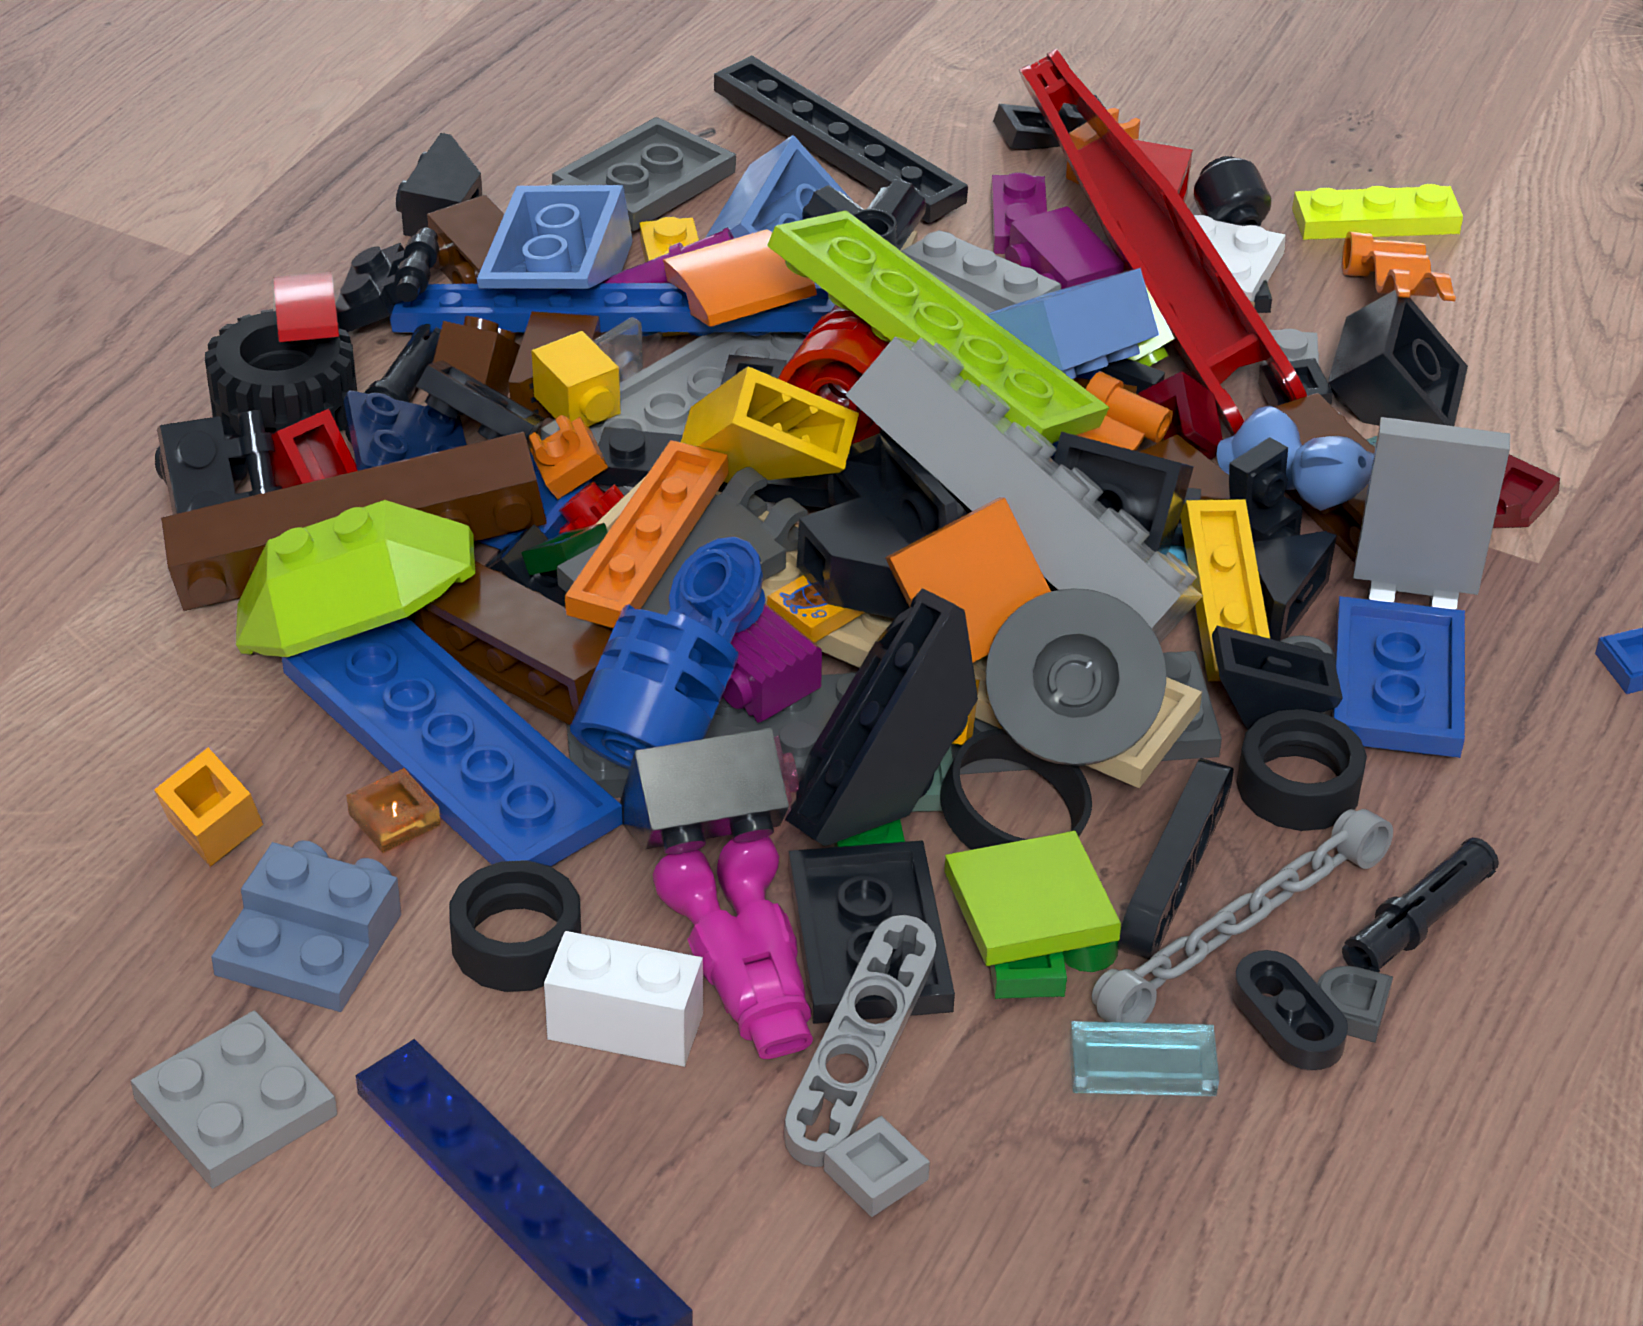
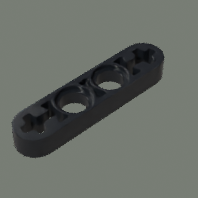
[1118,758,1234,960]

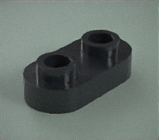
[1233,950,1348,1070]

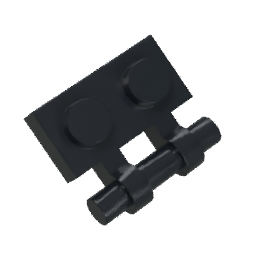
[336,228,440,332]
[157,410,282,515]

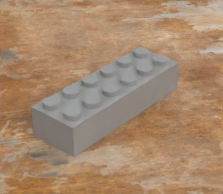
[846,336,1203,644]

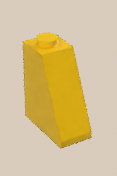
[681,366,859,483]

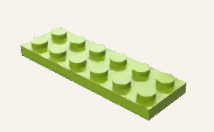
[767,211,1110,443]

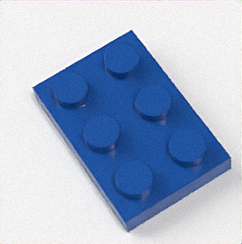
[1332,596,1465,758]

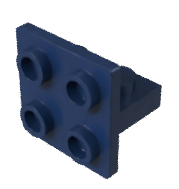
[344,390,467,471]

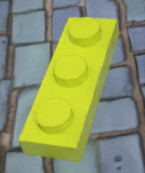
[1292,184,1463,240]

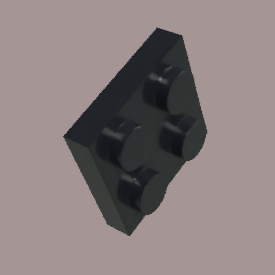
[416,360,545,443]

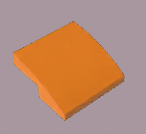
[663,229,817,327]

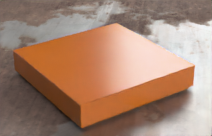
[885,497,1051,662]

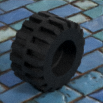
[205,309,357,436]

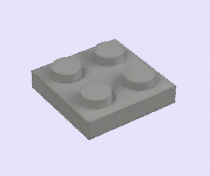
[130,1010,337,1189]

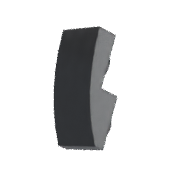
[1229,437,1303,542]

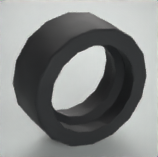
[1236,709,1367,831]
[449,860,581,992]

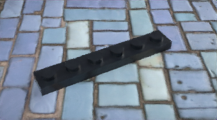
[714,55,968,223]

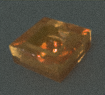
[346,768,440,853]

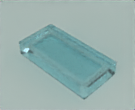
[1070,1021,1219,1096]

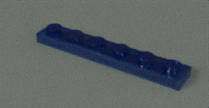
[355,1039,693,1326]

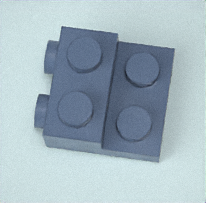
[211,840,401,1012]

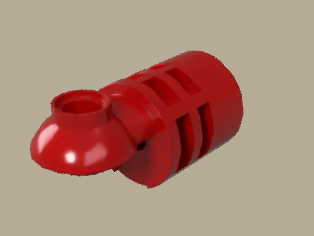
[778,305,889,445]

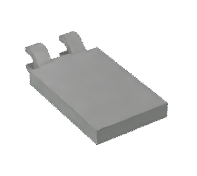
[1353,417,1510,609]

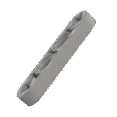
[784,915,936,1167]

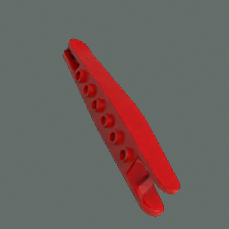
[1019,49,1307,436]

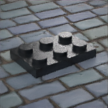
[788,840,955,1024]

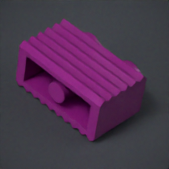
[723,604,822,723]

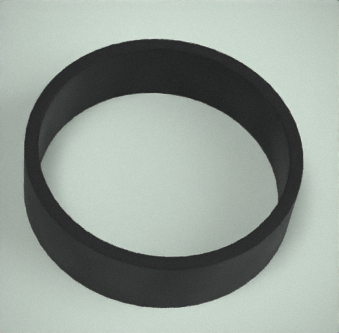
[940,729,1092,850]

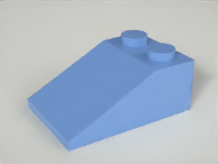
[477,185,633,289]

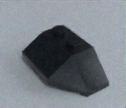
[828,431,968,545]
[785,588,978,846]

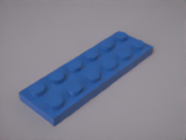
[282,617,623,866]

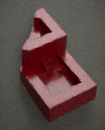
[1493,454,1560,528]

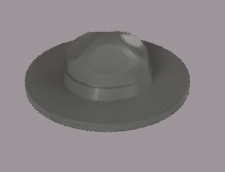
[986,588,1166,766]

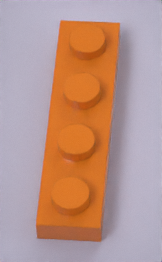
[565,440,729,628]

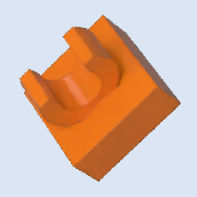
[529,415,608,499]

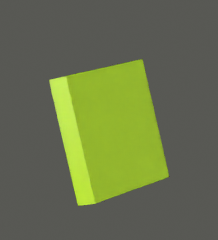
[944,831,1121,966]

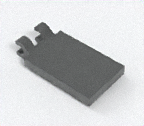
[546,117,736,232]
[557,467,807,631]

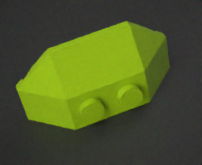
[236,500,475,657]

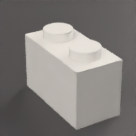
[544,931,703,1067]

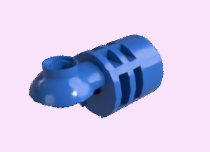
[570,537,766,769]

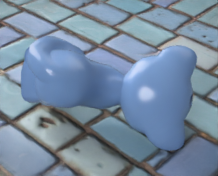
[1217,406,1374,511]

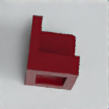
[1137,371,1223,460]

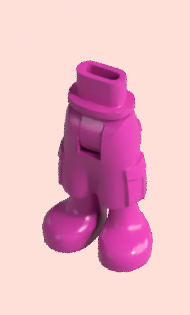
[652,836,813,1059]

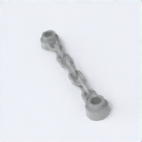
[1092,809,1393,1032]

